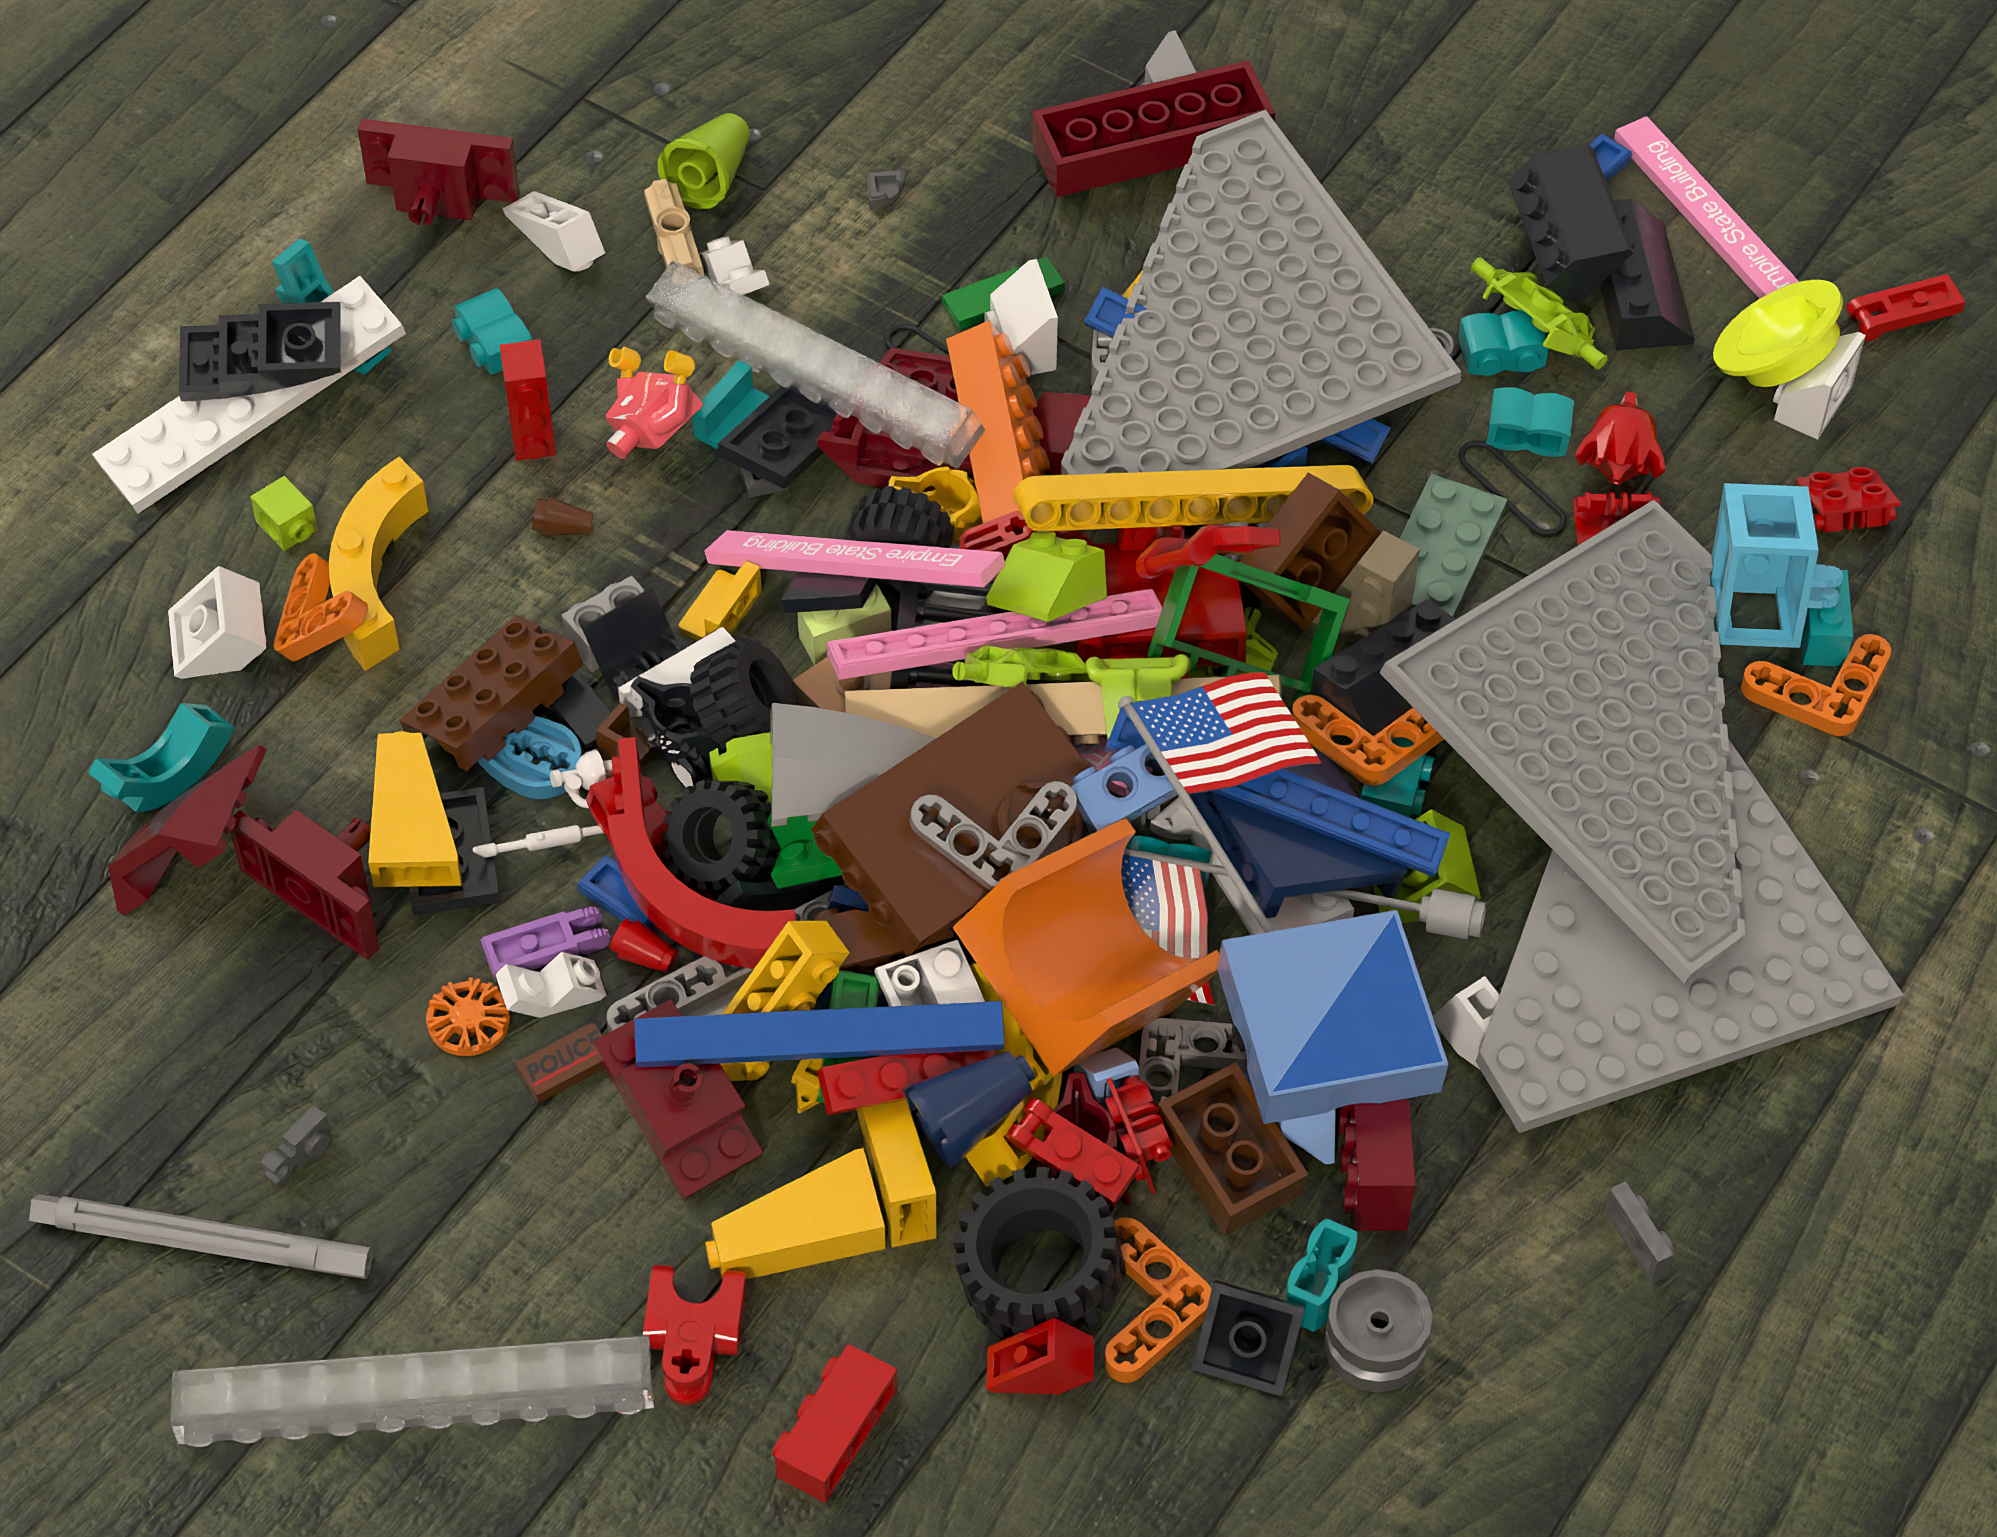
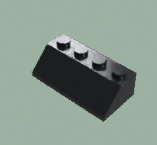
[1508,144,1634,303]
[1600,199,1695,350]
[1310,600,1456,736]

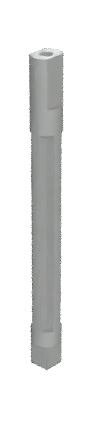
[29,1194,373,1279]

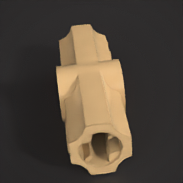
[644,179,704,288]

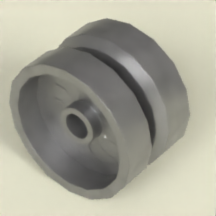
[1324,1269,1433,1393]

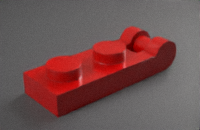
[1846,274,1965,341]
[1005,1098,1139,1207]

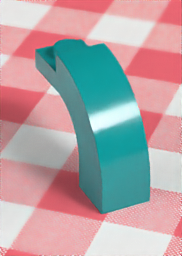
[271,238,392,375]
[88,703,235,812]

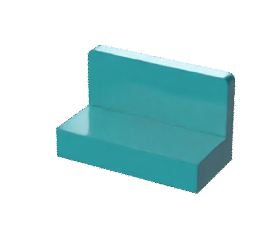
[692,360,770,450]

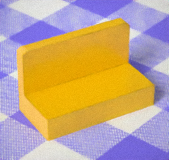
[678,561,762,641]

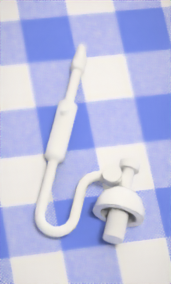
[473,750,613,858]

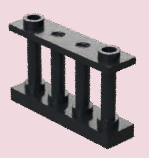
[890,574,1002,689]

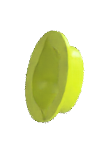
[1713,280,1843,387]

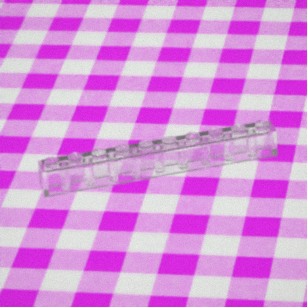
[645,260,986,469]
[171,1336,654,1447]

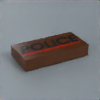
[515,1022,605,1103]

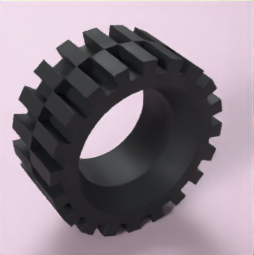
[953,1167,1124,1338]

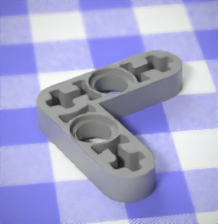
[909,781,1077,891]
[1138,1018,1247,1102]

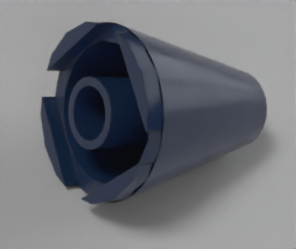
[902,1052,1035,1168]

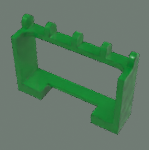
[1148,544,1350,704]

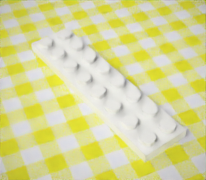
[92,276,406,514]

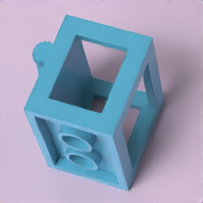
[1710,483,1844,648]

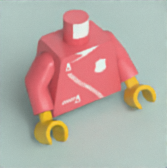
[606,347,704,459]

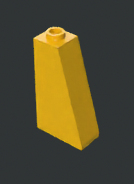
[368,731,462,887]
[856,1100,937,1248]
[705,1148,885,1280]

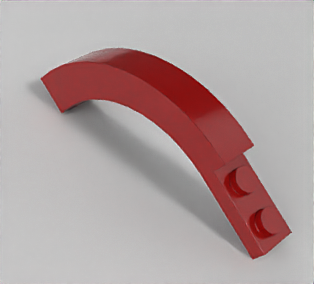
[607,737,797,969]

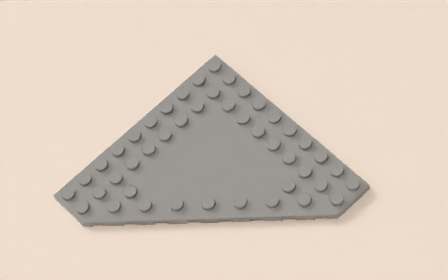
[1061,110,1461,530]
[1380,500,1746,983]
[1475,738,1903,1133]

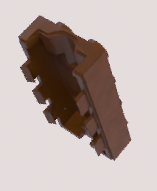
[399,615,583,771]

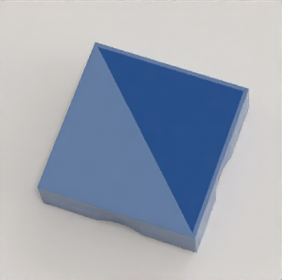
[1217,910,1449,1124]

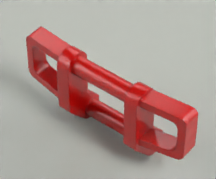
[1136,525,1281,579]

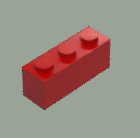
[500,339,556,461]
[772,1344,898,1503]

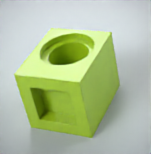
[250,476,318,551]

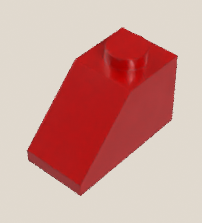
[986,1318,1094,1394]

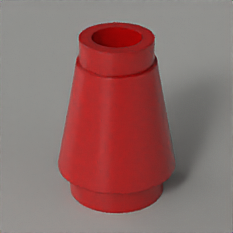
[610,918,679,974]

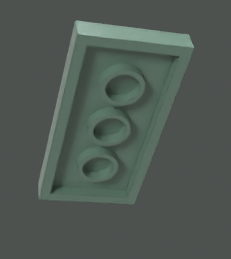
[1399,474,1508,617]

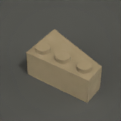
[1312,530,1420,644]

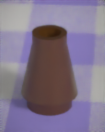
[532,496,593,536]

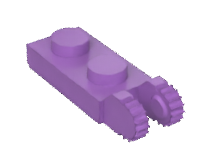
[480,906,611,982]

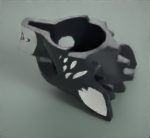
[627,676,727,788]

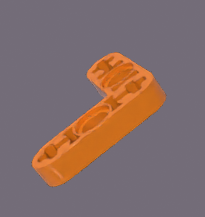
[273,553,368,662]
[1741,634,1891,736]
[1292,695,1444,786]
[1104,1217,1212,1383]

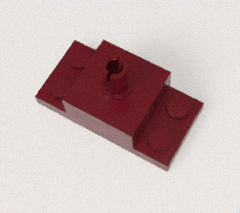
[357,118,520,226]
[230,809,380,961]
[591,999,763,1201]

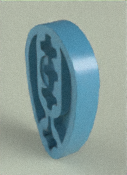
[478,716,582,799]

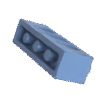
[1071,744,1178,835]

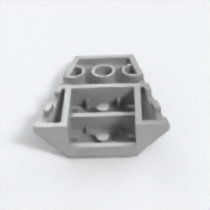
[770,703,936,827]

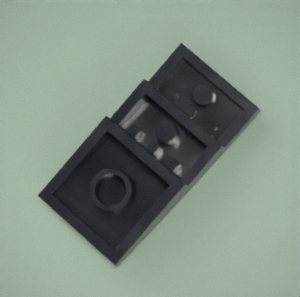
[179,302,341,402]

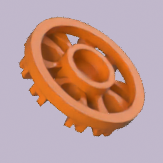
[426,978,511,1056]

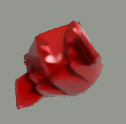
[1575,392,1666,486]

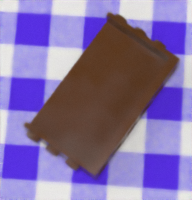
[811,681,1093,957]

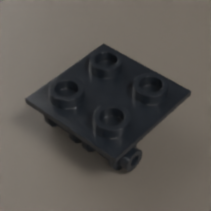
[582,587,688,701]

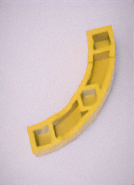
[329,457,428,671]
[965,960,1062,1187]

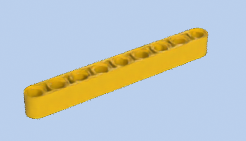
[1013,465,1373,531]

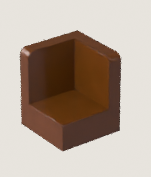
[596,703,656,769]

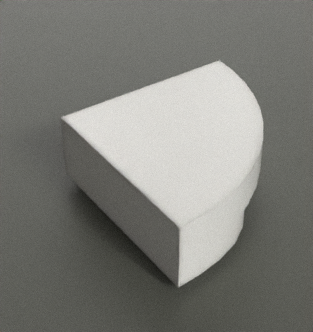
[1150,797,1198,840]

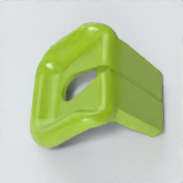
[1085,654,1192,739]

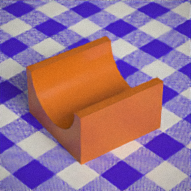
[952,818,1220,1077]

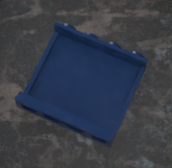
[1189,752,1408,919]

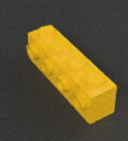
[720,921,850,1081]

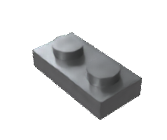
[1604,1181,1674,1284]

